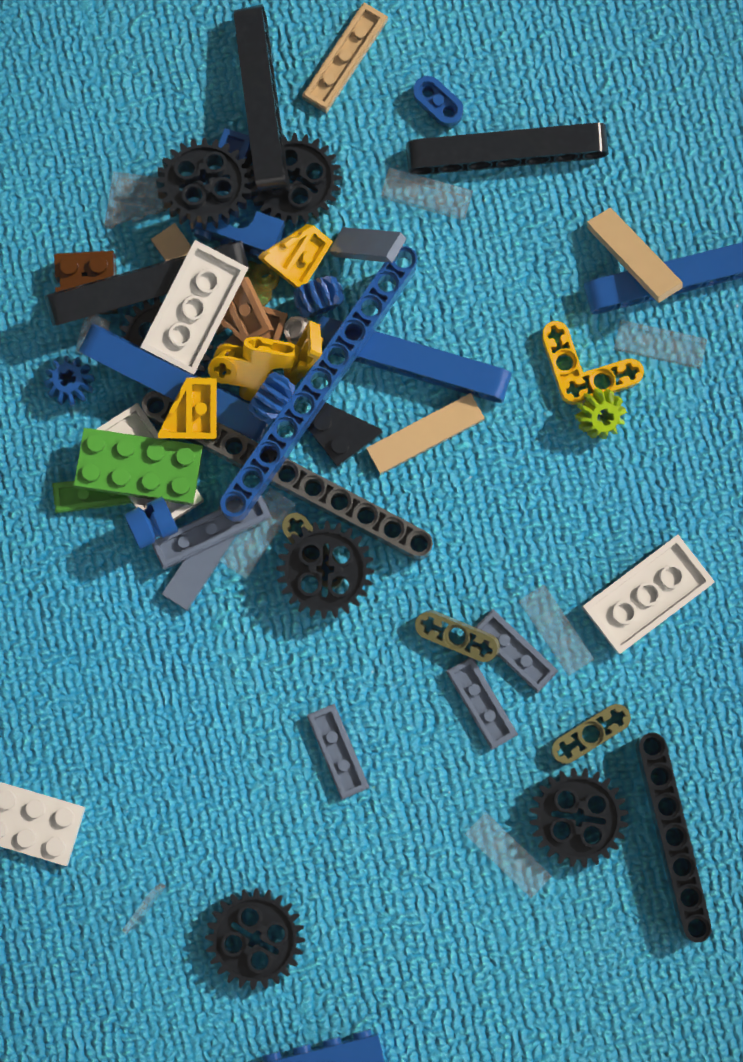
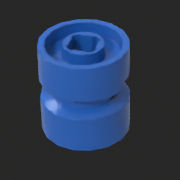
[124,496,178,549]

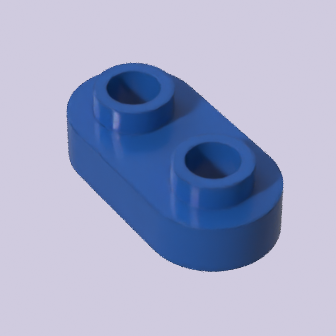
[413,76,463,127]

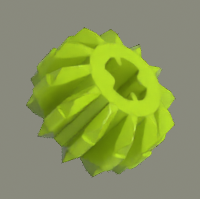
[574,388,627,439]

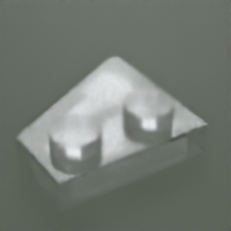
[104,171,168,229]

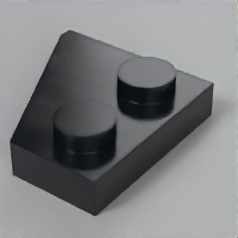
[307,402,383,468]

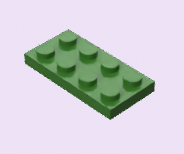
[74,428,203,506]

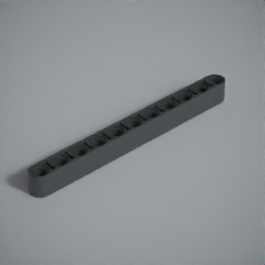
[142,391,433,560]

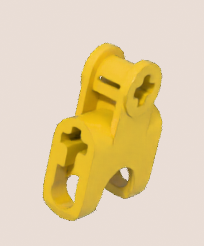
[208,337,300,401]

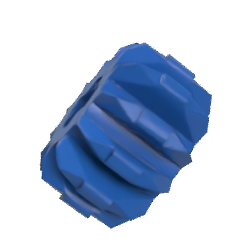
[293,276,345,318]
[43,355,95,406]
[248,372,295,424]

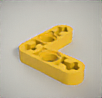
[542,321,644,405]

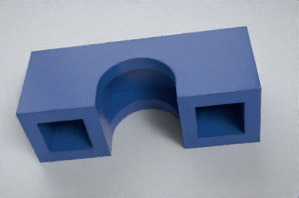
[189,199,285,261]

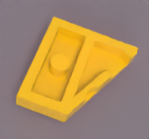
[258,224,333,288]
[284,320,323,385]
[158,377,217,439]

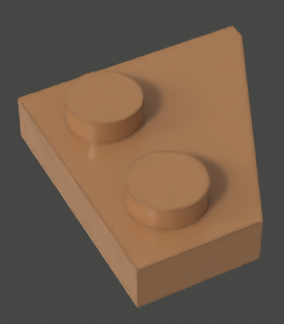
[220,277,274,342]

